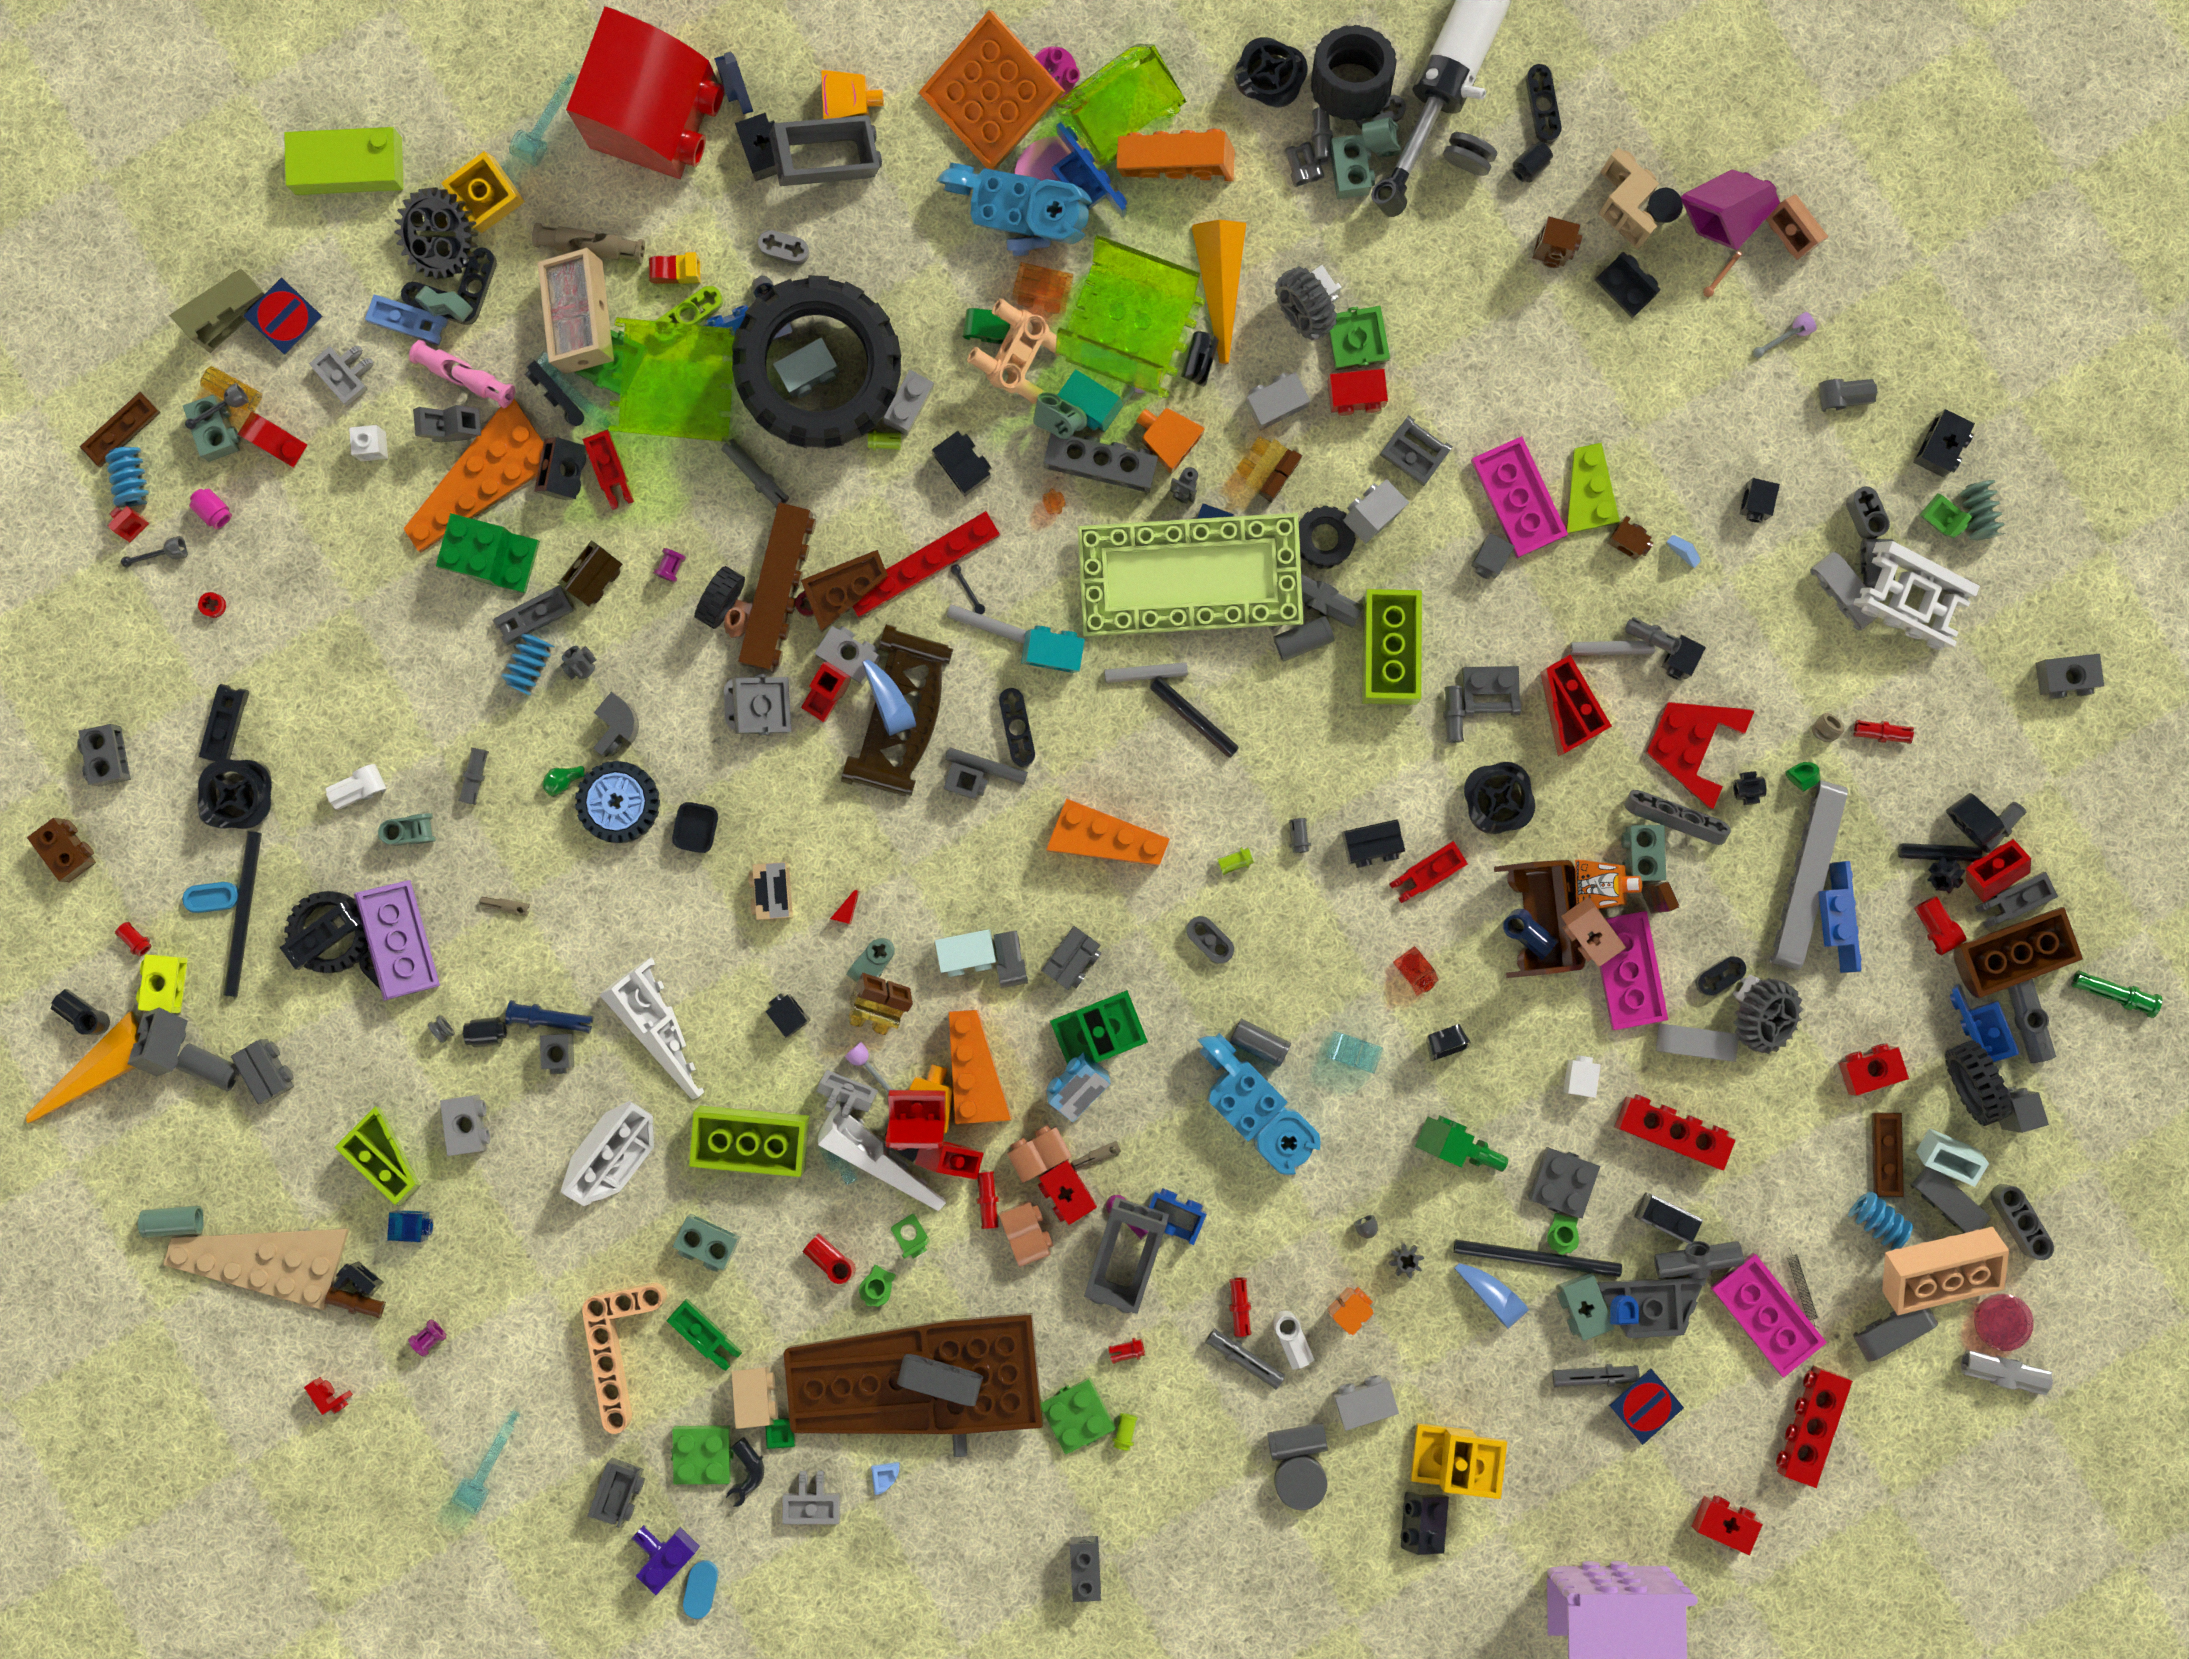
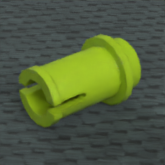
[868,429,901,451]
[1217,847,1254,875]
[1112,1413,1138,1451]

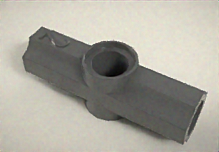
[1301,574,1364,628]
[2007,978,2057,1063]
[1654,1241,1744,1279]

